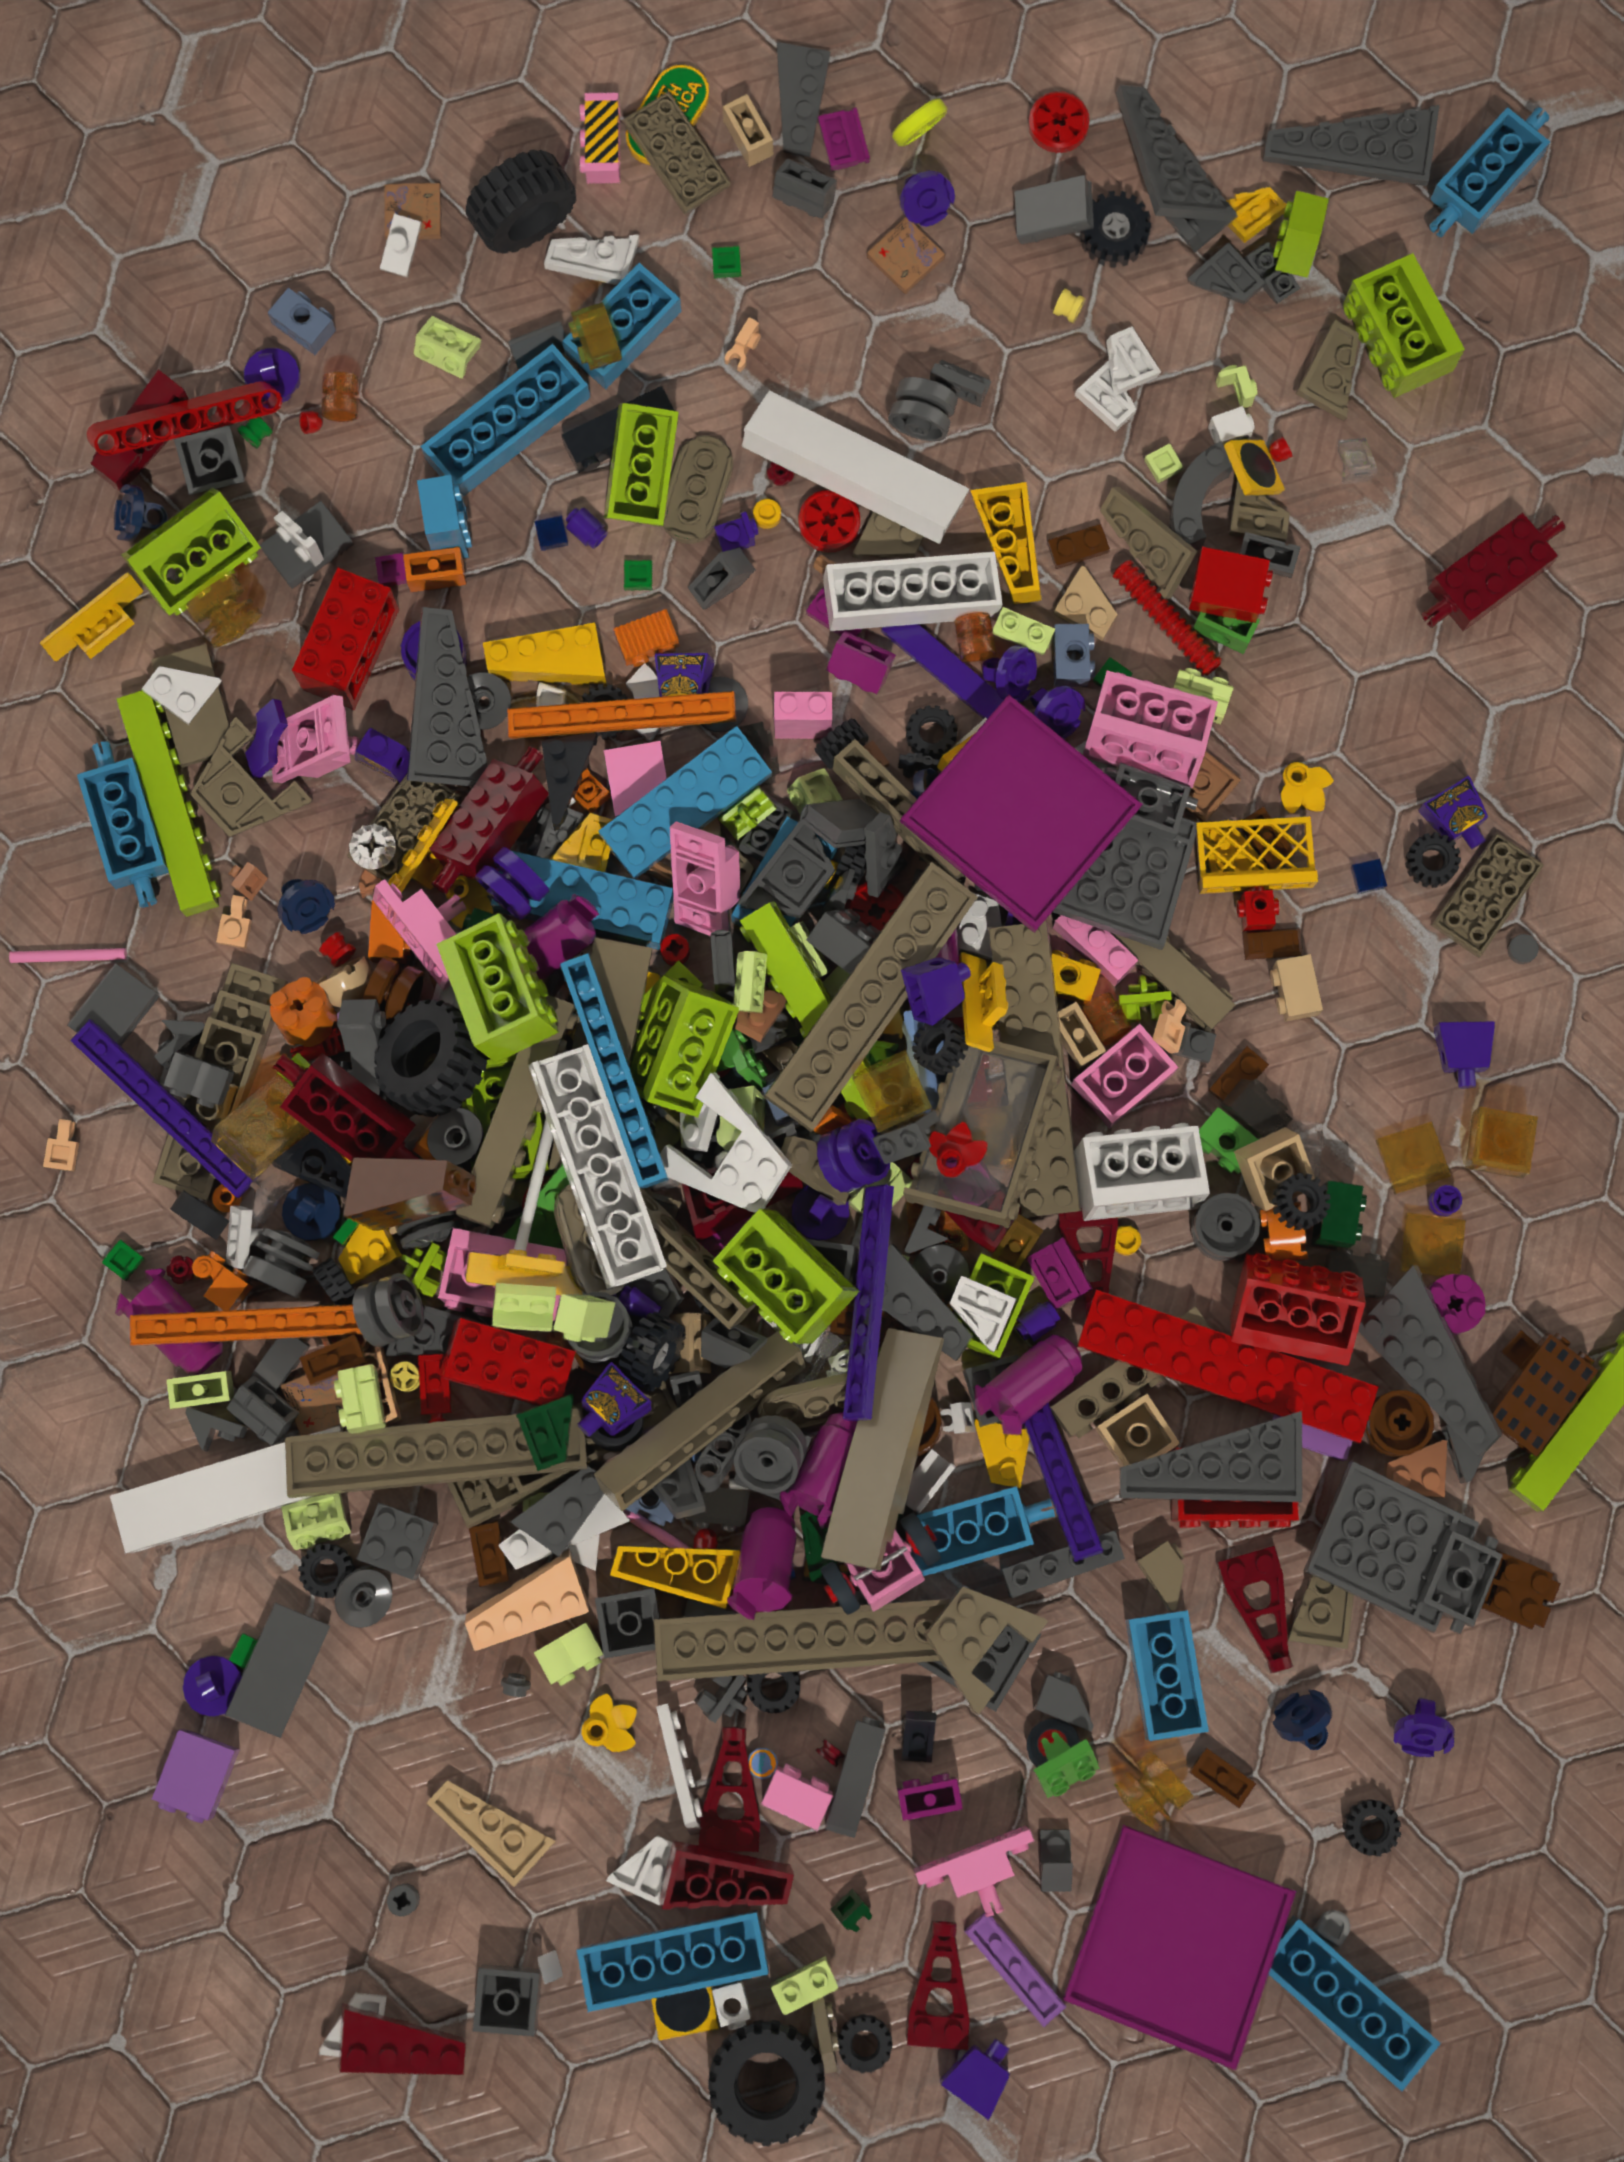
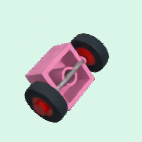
[820,1513,941,1615]

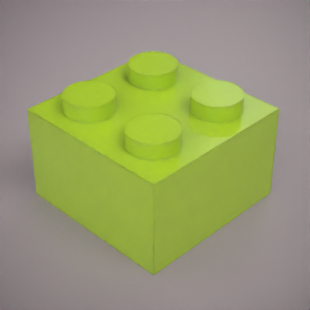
[1273,191,1329,278]

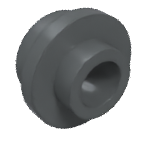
[501,1673,531,1697]

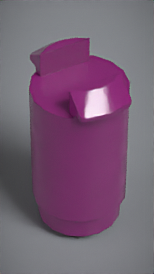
[523,894,599,981]
[115,1268,223,1376]
[974,1335,1082,1435]
[779,1412,858,1529]
[727,1507,797,1620]

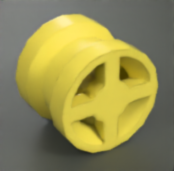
[1053,288,1085,323]
[390,1361,420,1392]

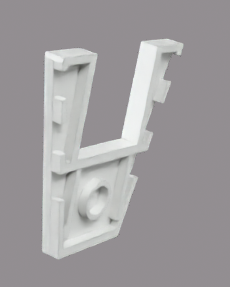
[660,1072,792,1213]

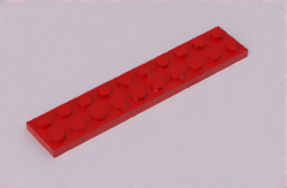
[1077,1290,1379,1444]

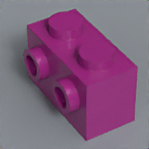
[826,631,896,694]
[897,1773,963,1821]

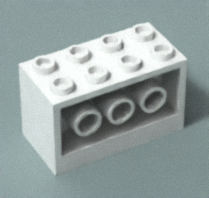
[1075,1123,1210,1221]

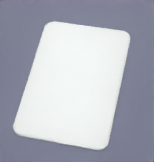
[538,1950,563,1984]

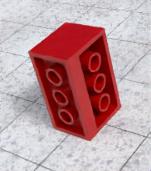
[292,568,399,711]
[1230,1254,1366,1366]
[438,1318,576,1406]
[1170,1448,1299,1528]

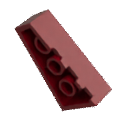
[90,369,190,493]
[681,1167,803,1242]
[659,1840,795,1910]
[338,2003,466,2075]

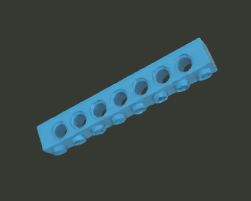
[560,954,669,1190]

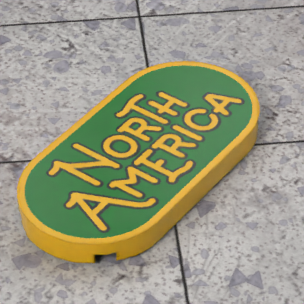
[626,65,709,165]

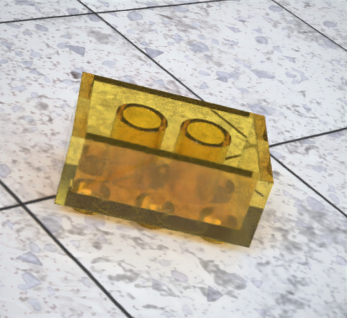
[211,1074,310,1181]

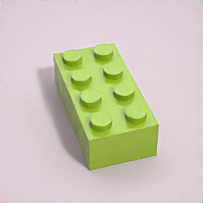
[604,403,679,527]

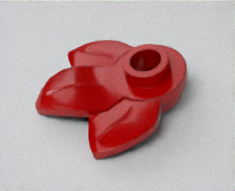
[929,1122,988,1178]

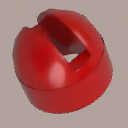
[299,411,323,434]
[1269,437,1293,462]
[694,1528,718,1549]

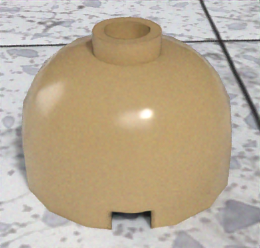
[315,956,373,1008]

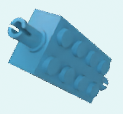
[1429,107,1550,237]
[77,741,169,908]
[903,1486,1055,1576]

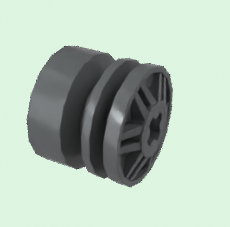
[397,1210,461,1249]
[242,1227,320,1299]

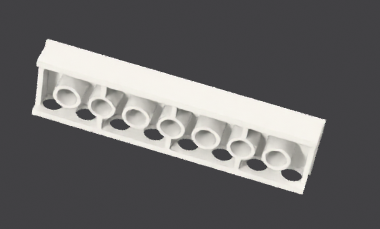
[742,390,969,544]
[528,1044,667,1290]
[110,1425,343,1553]

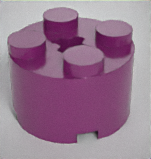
[1427,1274,1486,1336]

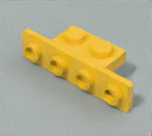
[40,572,143,662]
[388,799,458,893]
[959,952,1008,1052]
[465,1249,583,1296]

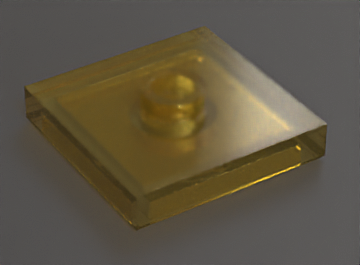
[1375,1121,1451,1195]
[1400,1213,1466,1277]

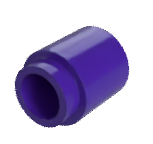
[566,507,608,549]
[1015,1301,1061,1342]

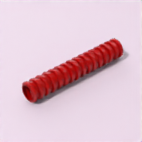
[1113,560,1222,676]

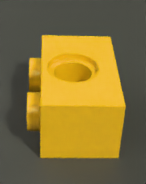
[1052,950,1101,1007]

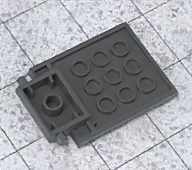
[1053,763,1198,950]
[1303,1461,1503,1634]

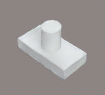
[380,214,422,278]
[226,1206,269,1269]

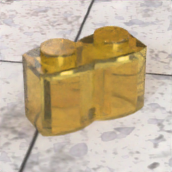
[568,302,622,371]

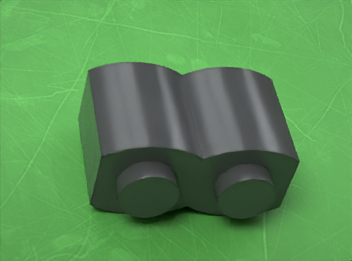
[164,1052,234,1108]

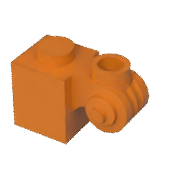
[192,1250,253,1311]

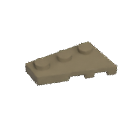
[1295,320,1359,421]

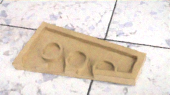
[426,1780,556,1887]

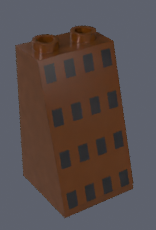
[343,1158,476,1231]
[1488,1332,1598,1456]

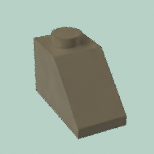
[1135,1541,1185,1611]

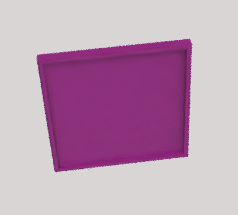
[900,695,1143,933]
[1063,1825,1297,2071]

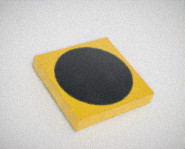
[1224,440,1285,495]
[651,1987,719,2040]

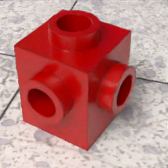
[1236,886,1279,931]

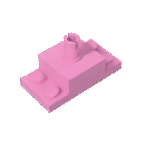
[272,695,360,783]
[670,821,741,936]
[373,879,466,991]
[914,1825,1034,1917]

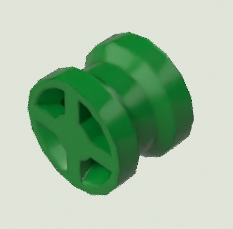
[237,417,273,449]

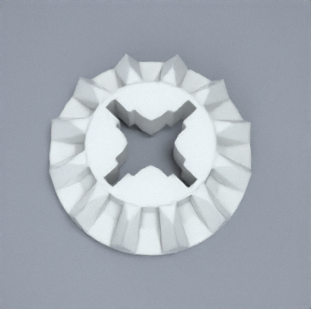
[349,823,396,869]

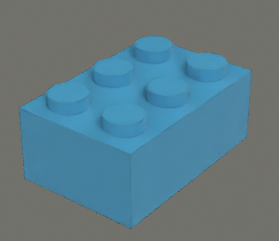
[417,475,472,558]

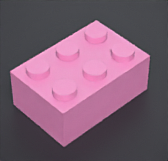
[1071,1024,1179,1129]
[761,1763,833,1831]

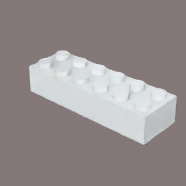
[823,552,1003,631]

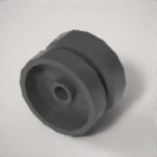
[888,377,958,442]
[1191,1193,1260,1261]
[352,1273,424,1347]
[568,1292,633,1364]
[734,1416,807,1493]

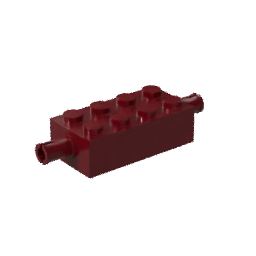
[1421,513,1566,632]
[429,746,549,894]
[272,1053,424,1162]

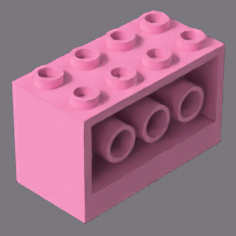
[1083,671,1218,788]
[438,1228,569,1324]

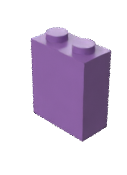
[152,1729,240,1823]

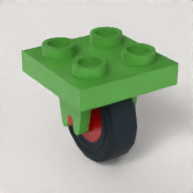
[715,1025,768,1092]
[1026,1719,1099,1798]

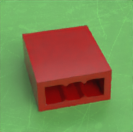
[1188,546,1273,623]

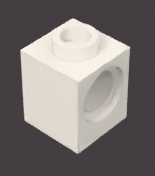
[1208,406,1255,445]
[712,1980,751,2030]

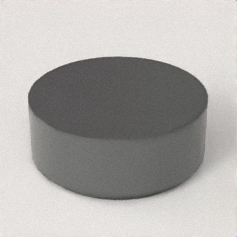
[1508,934,1539,964]

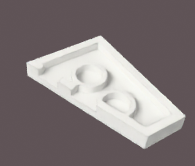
[544,235,639,285]

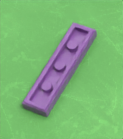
[964,1912,1066,2027]

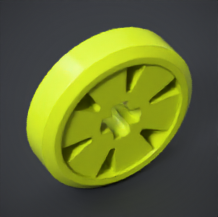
[892,99,948,147]

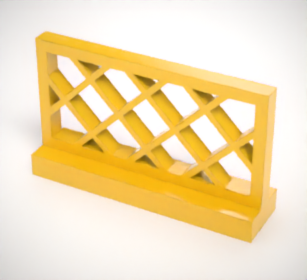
[1196,816,1318,894]

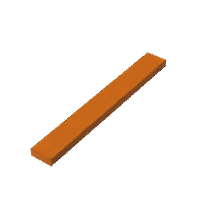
[507,691,737,739]
[130,1305,362,1346]

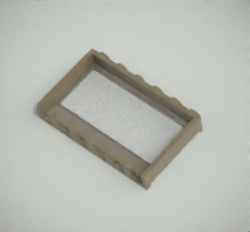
[903,1040,1062,1228]

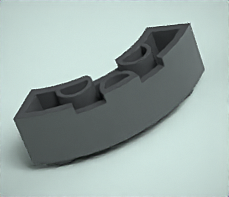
[1169,441,1233,550]
[337,999,392,1105]

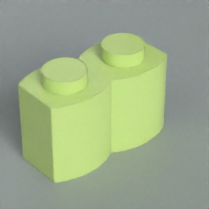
[534,1622,604,1686]

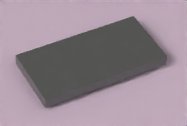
[225,1602,330,1738]

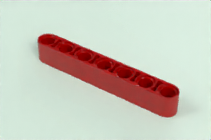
[87,381,282,456]

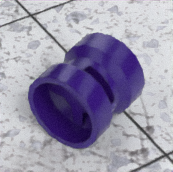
[1428,1185,1462,1217]

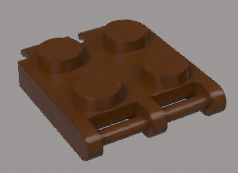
[1481,1551,1561,1630]

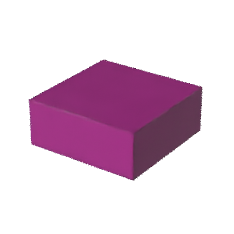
[375,553,407,586]

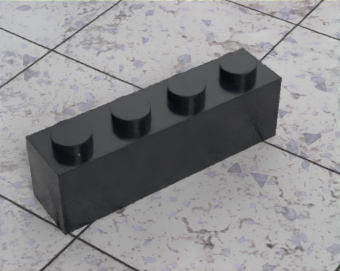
[561,385,678,473]

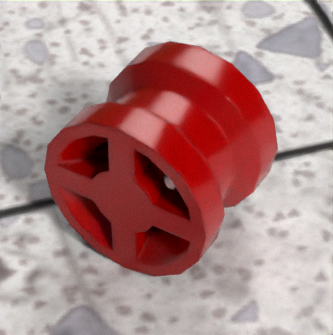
[319,931,356,968]
[660,934,690,966]

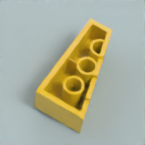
[970,482,1042,605]
[483,622,607,686]
[610,1546,740,1609]

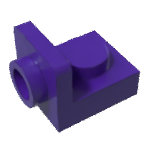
[714,511,759,552]

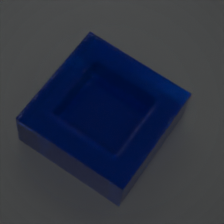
[534,515,568,551]
[1350,859,1387,895]

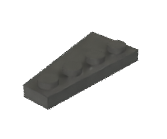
[777,42,831,157]

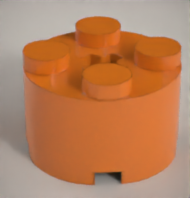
[269,977,337,1047]
[1260,1201,1308,1261]

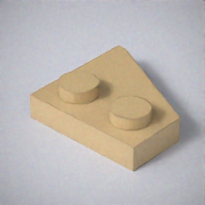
[1054,565,1118,641]

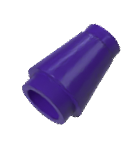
[618,1286,662,1319]

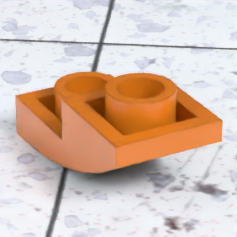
[573,768,611,813]

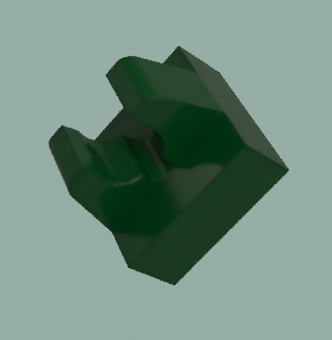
[830,1889,872,1932]

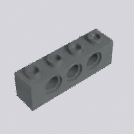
[1000,1530,1125,1598]

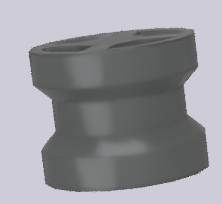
[387,1884,420,1917]

